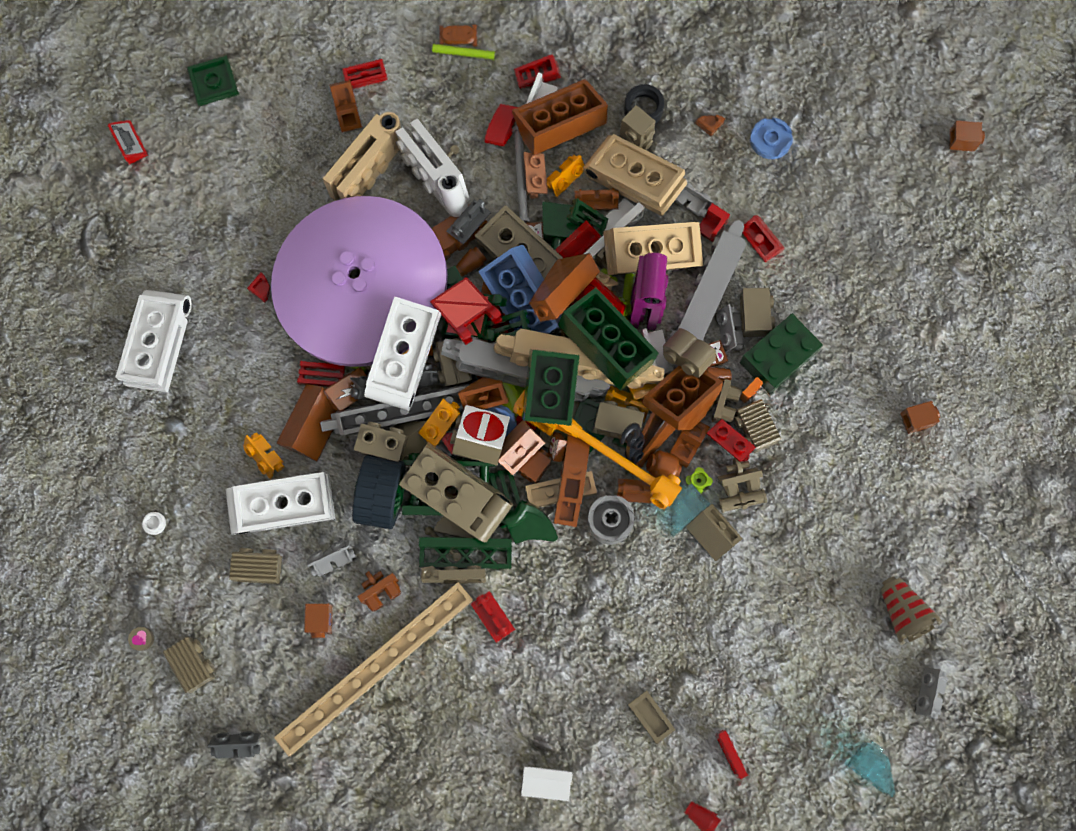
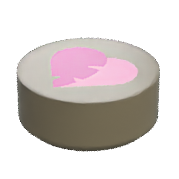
[128,627,154,651]

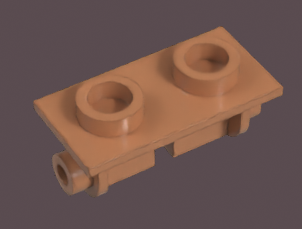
[523,152,548,199]

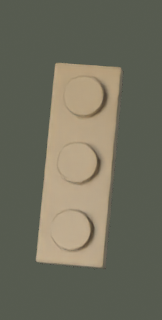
[525,471,597,507]

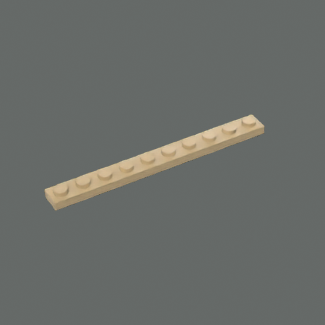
[274,582,474,756]

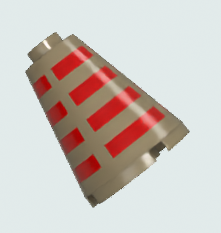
[880,576,942,645]

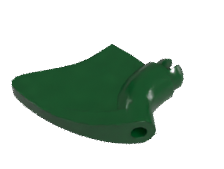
[499,500,558,544]

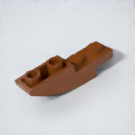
[553,434,590,527]

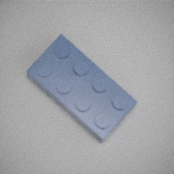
[478,245,562,334]

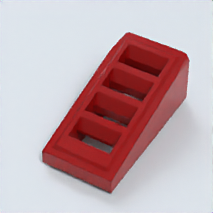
[514,54,561,89]

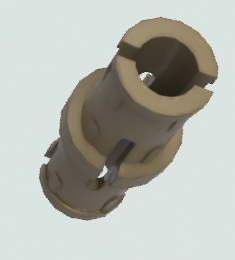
[719,488,767,513]

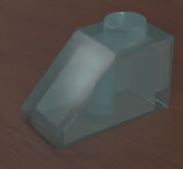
[671,483,710,537]
[846,742,895,797]

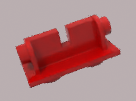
[706,419,756,462]
[470,591,515,643]

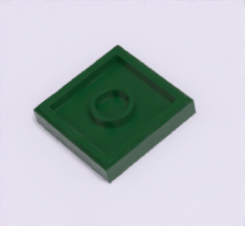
[187,55,239,106]

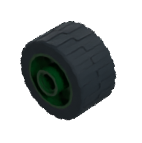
[352,455,406,530]

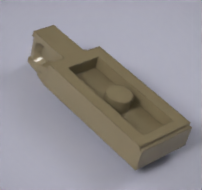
[421,566,486,584]

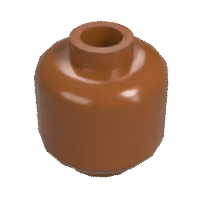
[646,450,682,478]

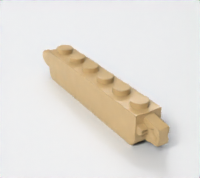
[493,329,664,389]

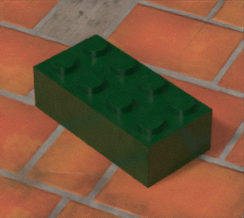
[558,288,659,391]

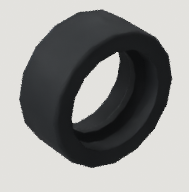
[624,84,665,124]

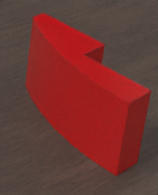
[484,104,518,147]

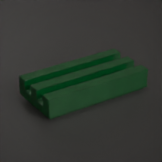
[566,198,608,236]
[486,310,531,343]
[489,469,520,512]

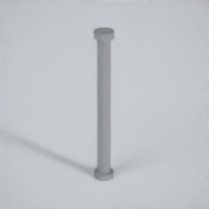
[512,126,530,223]

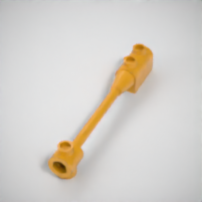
[513,390,682,509]

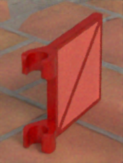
[430,277,502,345]

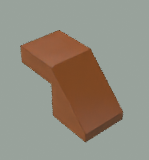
[330,80,362,132]

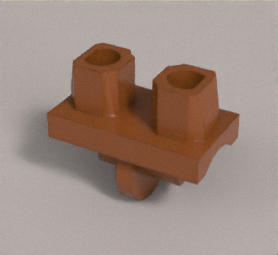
[357,571,402,612]

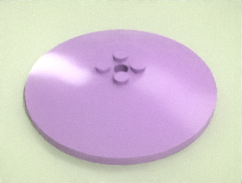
[271,196,448,367]

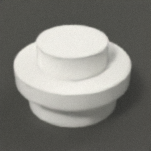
[142,512,166,535]

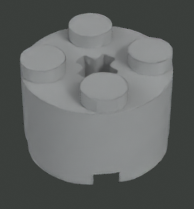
[587,495,634,545]

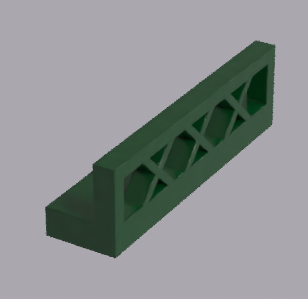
[419,537,512,569]

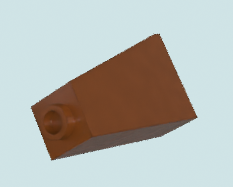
[529,253,600,322]

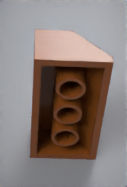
[512,79,608,155]

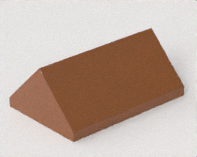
[276,384,336,462]

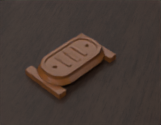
[440,25,477,47]

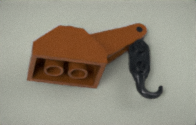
[620,366,723,476]

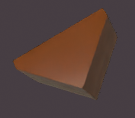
[458,377,509,409]

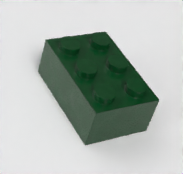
[739,313,823,395]
[522,350,580,426]

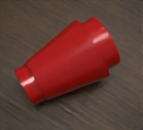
[684,801,721,831]

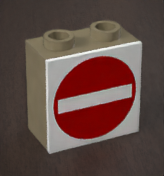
[450,405,510,465]

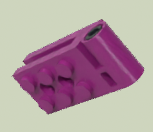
[629,253,669,331]

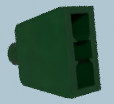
[542,202,583,250]

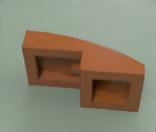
[670,422,710,468]

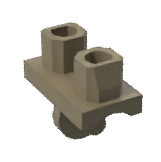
[710,379,742,423]
[717,458,763,497]

